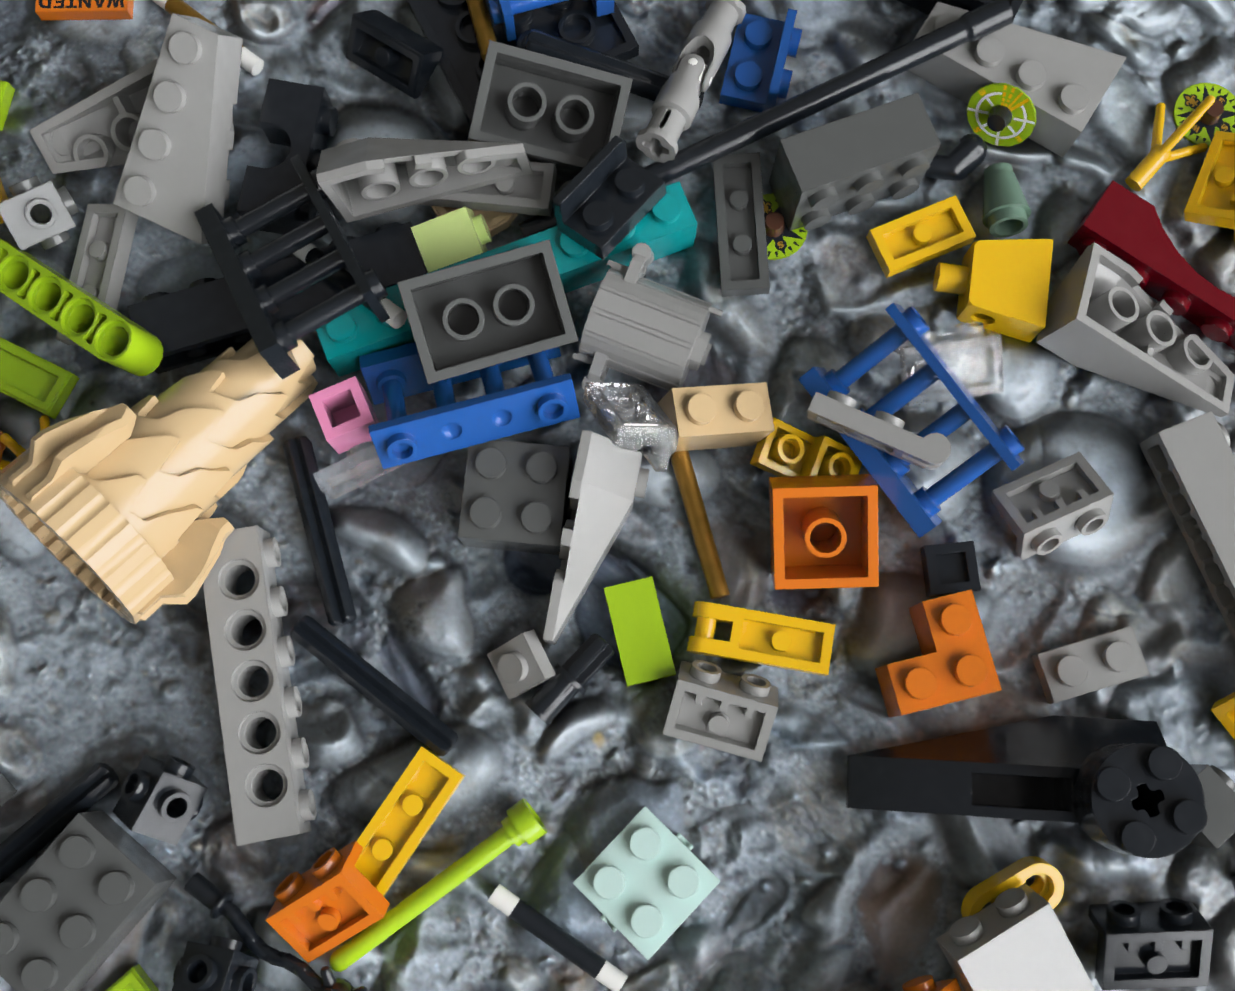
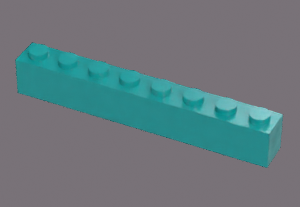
[316,181,698,377]

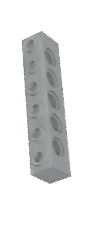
[203,525,317,846]

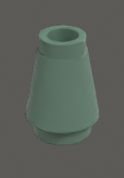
[982,162,1031,237]

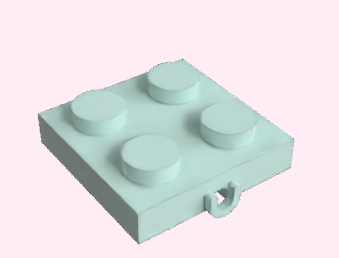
[573,806,721,960]

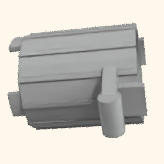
[572,243,723,394]

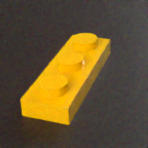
[355,746,466,896]

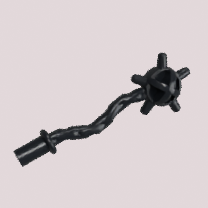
[184,872,368,991]

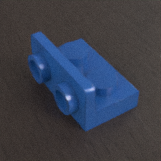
[719,8,802,112]

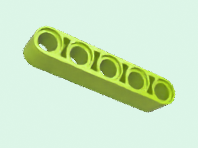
[0,238,163,377]

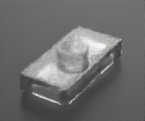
[313,441,407,500]

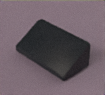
[345,10,443,99]

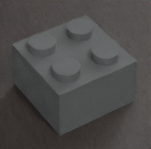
[458,440,572,555]

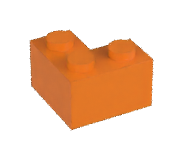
[875,589,1002,717]

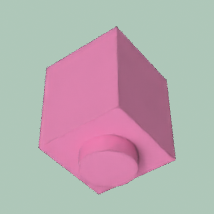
[308,376,379,454]

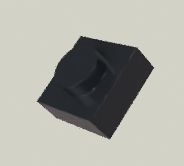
[920,541,981,597]

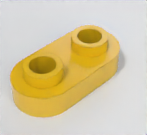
[961,856,1064,918]

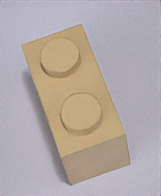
[655,382,774,453]

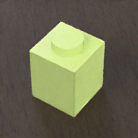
[411,206,492,273]

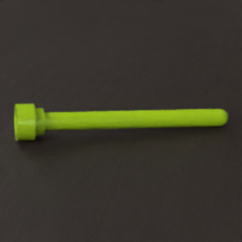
[329,798,547,972]

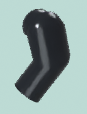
[924,133,987,181]

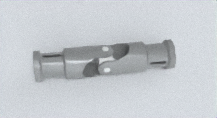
[635,0,746,163]

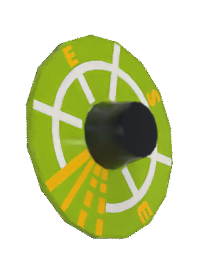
[967,83,1037,147]

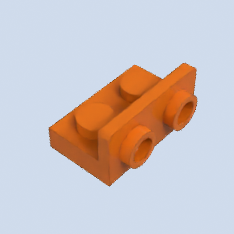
[265,840,390,963]

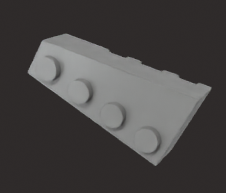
[908,2,1127,158]
[113,13,243,245]

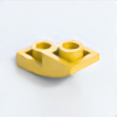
[750,417,862,477]

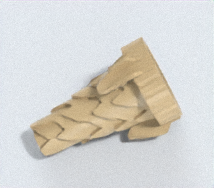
[0,339,318,624]

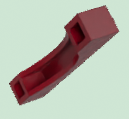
[1067,180,1235,350]

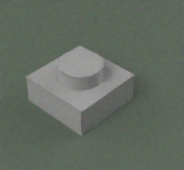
[487,629,556,699]

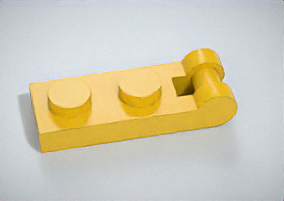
[686,601,836,676]

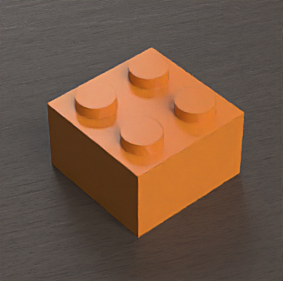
[769,474,879,590]

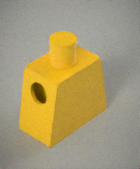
[933,239,1053,342]

